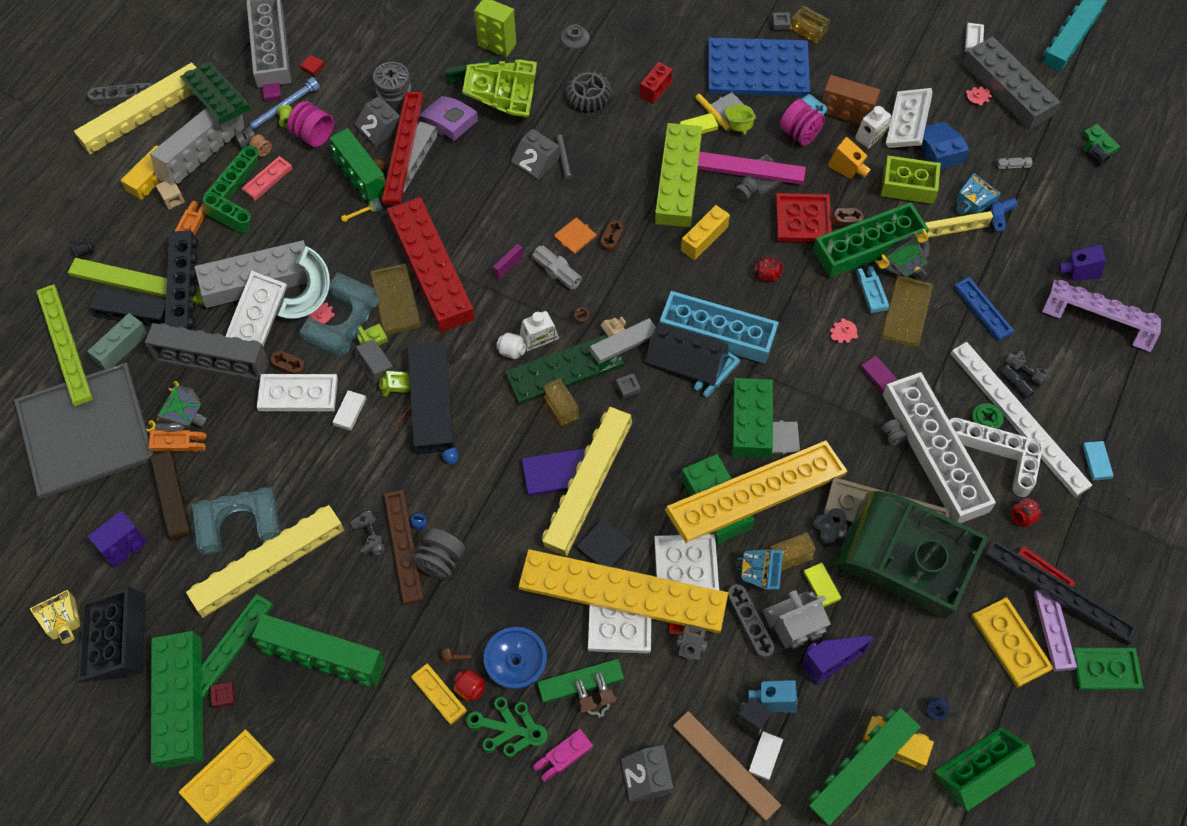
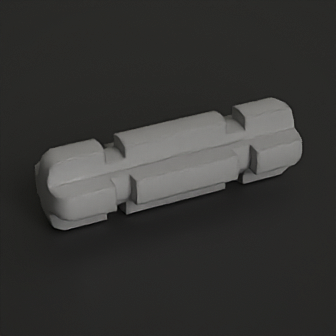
[997,157,1032,169]

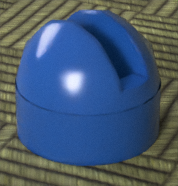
[442,448,458,464]
[411,513,427,530]

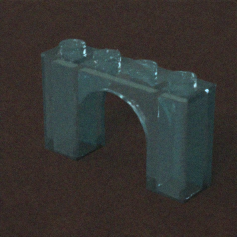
[299,272,379,358]
[192,488,281,555]

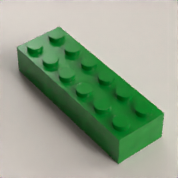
[813,202,929,278]
[252,614,385,688]
[151,631,203,769]
[807,708,921,826]

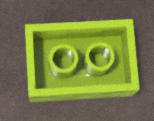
[474,0,516,58]
[881,156,941,204]

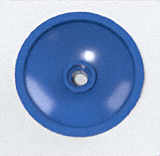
[484,627,547,689]

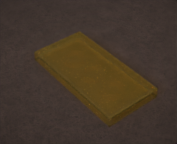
[371,264,421,335]
[882,275,933,347]

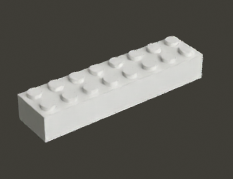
[883,372,996,523]

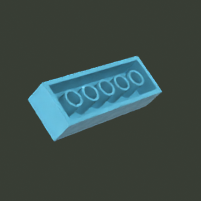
[660,291,778,364]

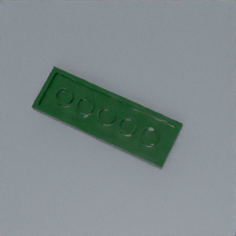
[180,62,251,125]
[505,334,624,405]

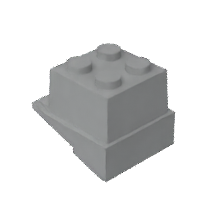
[762,590,830,649]

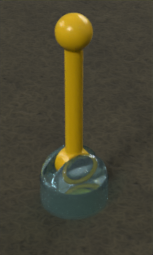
[341,197,383,222]

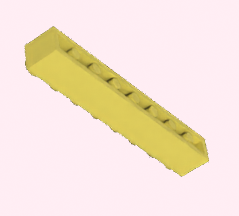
[74,63,196,154]
[542,407,632,557]
[186,505,344,618]

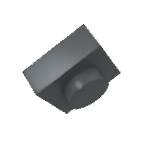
[772,12,791,30]
[616,373,641,398]

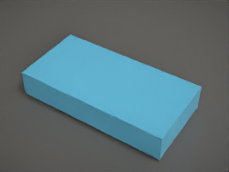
[1082,441,1114,480]

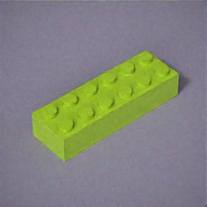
[655,123,702,228]

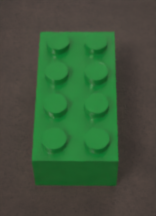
[330,128,386,204]
[732,378,773,459]
[681,454,755,545]

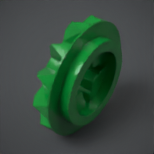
[972,403,1004,429]

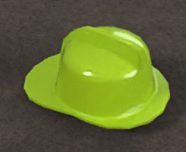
[725,104,756,135]

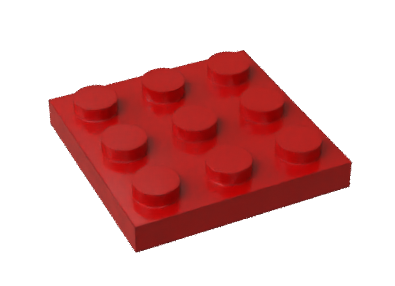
[776,193,832,242]

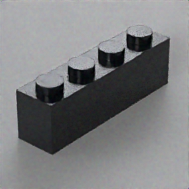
[89,289,166,326]

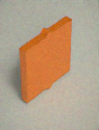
[554,218,597,255]

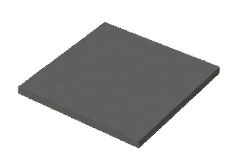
[14,362,154,499]

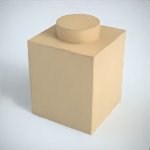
[156,181,185,209]

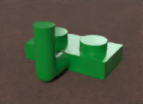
[1082,124,1120,155]

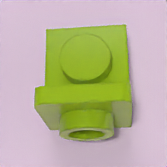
[357,324,388,345]
[379,371,410,396]

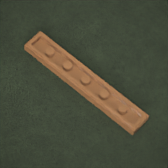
[673,711,781,822]

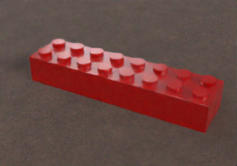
[387,197,475,333]

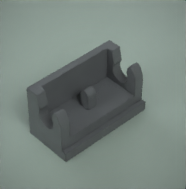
[355,339,393,385]

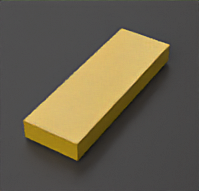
[411,663,467,725]

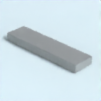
[589,319,656,364]

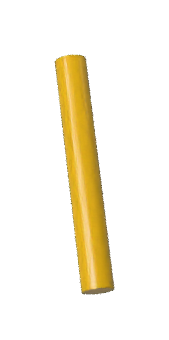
[695,94,731,132]

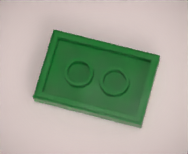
[1072,648,1143,691]

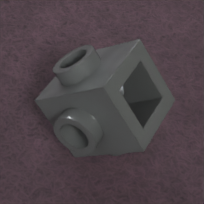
[676,624,708,660]

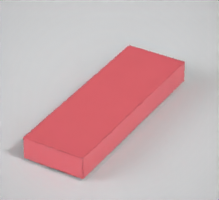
[241,156,293,201]

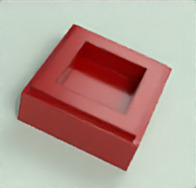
[300,55,325,76]

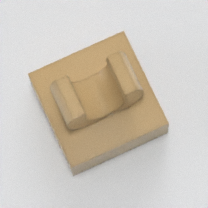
[601,317,626,337]

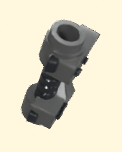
[1005,351,1050,386]
[350,511,385,556]

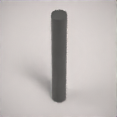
[556,135,572,180]

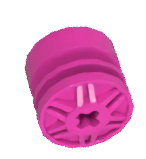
[779,99,825,146]
[287,101,334,147]

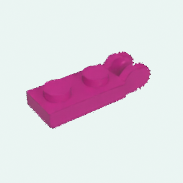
[533,729,593,782]

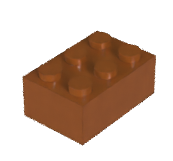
[821,75,880,125]

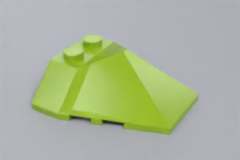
[462,60,537,117]

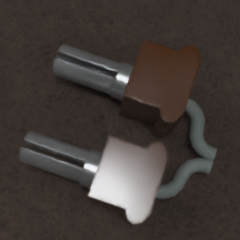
[575,673,617,717]

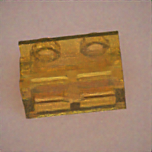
[790,5,830,43]
[543,378,579,426]
[770,532,816,571]

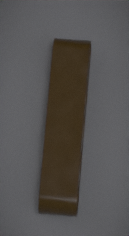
[151,450,192,541]

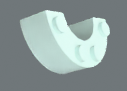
[276,246,330,318]

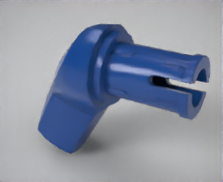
[990,198,1018,231]

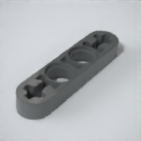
[88,83,153,105]
[727,584,774,660]

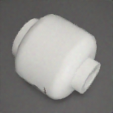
[497,333,526,359]

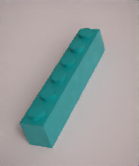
[1043,0,1107,72]

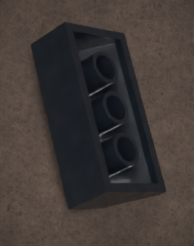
[645,323,729,386]

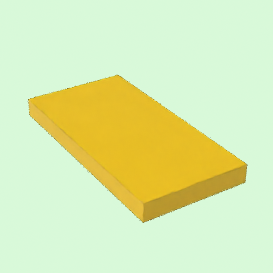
[971,597,1054,688]
[179,729,275,824]

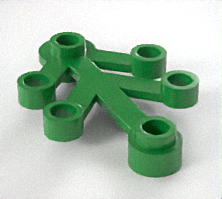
[466,697,547,758]

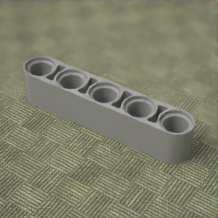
[386,122,438,193]

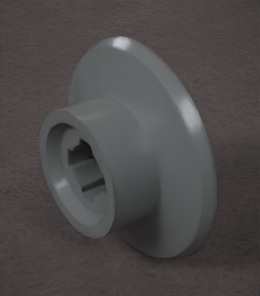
[560,24,590,49]

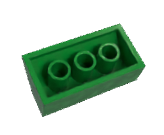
[934,727,1036,811]

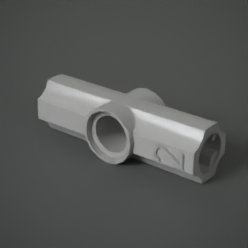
[532,246,582,290]

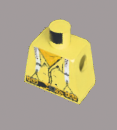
[30,590,80,644]

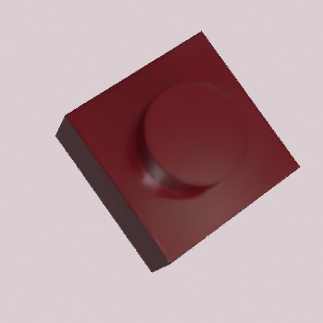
[211,682,235,708]

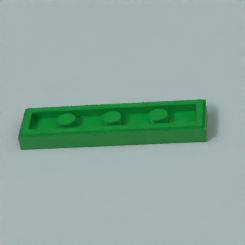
[538,659,624,704]

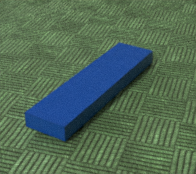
[953,277,1014,342]

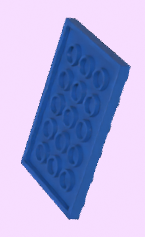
[708,38,810,96]

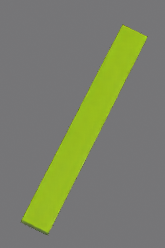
[68,258,205,306]
[37,284,94,406]

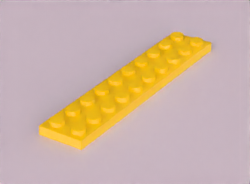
[665,441,848,543]
[519,550,728,634]

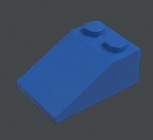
[920,121,969,169]

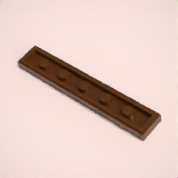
[384,490,424,605]

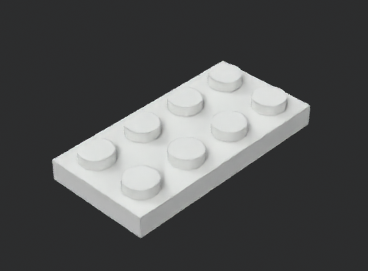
[886,88,933,148]
[225,271,288,346]
[257,374,338,411]

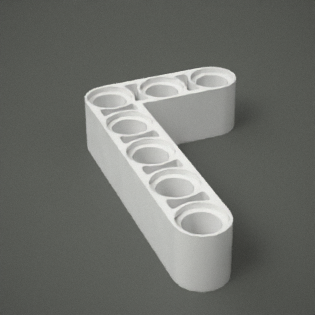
[949,418,1042,497]

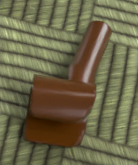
[441,648,471,664]

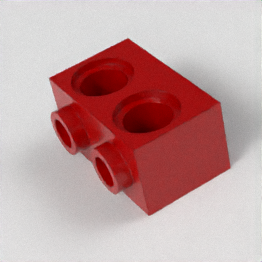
[639,62,673,104]

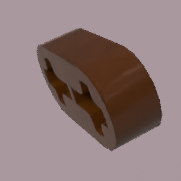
[830,208,864,227]
[601,220,624,252]
[271,351,306,374]

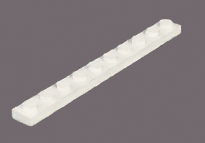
[951,342,1092,498]

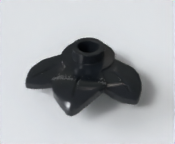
[812,508,850,546]

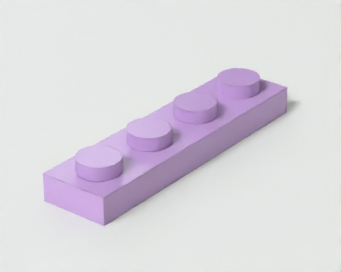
[1034,590,1077,672]

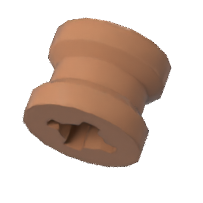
[249,134,272,157]

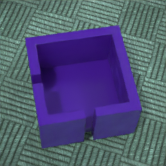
[88,511,147,568]

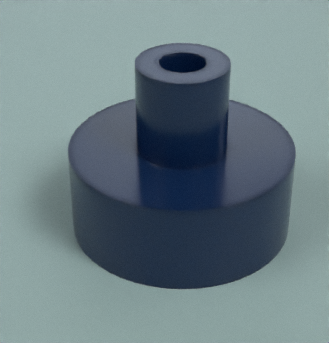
[927,697,949,720]

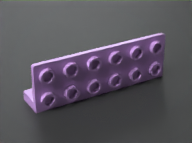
[1042,280,1161,352]

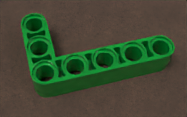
[203,145,258,233]

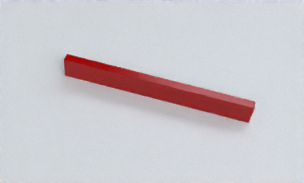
[382,92,424,204]

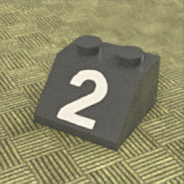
[354,96,400,147]
[511,129,560,180]
[621,745,673,802]

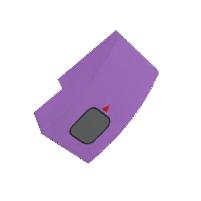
[419,96,478,141]

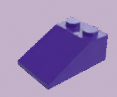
[801,636,873,685]

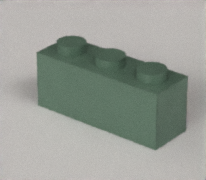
[87,313,148,370]

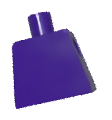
[1059,245,1106,281]

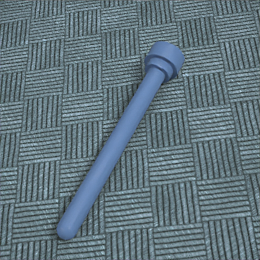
[250,77,320,129]

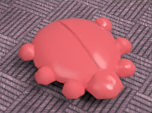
[966,87,992,106]
[309,303,335,325]
[830,318,858,343]

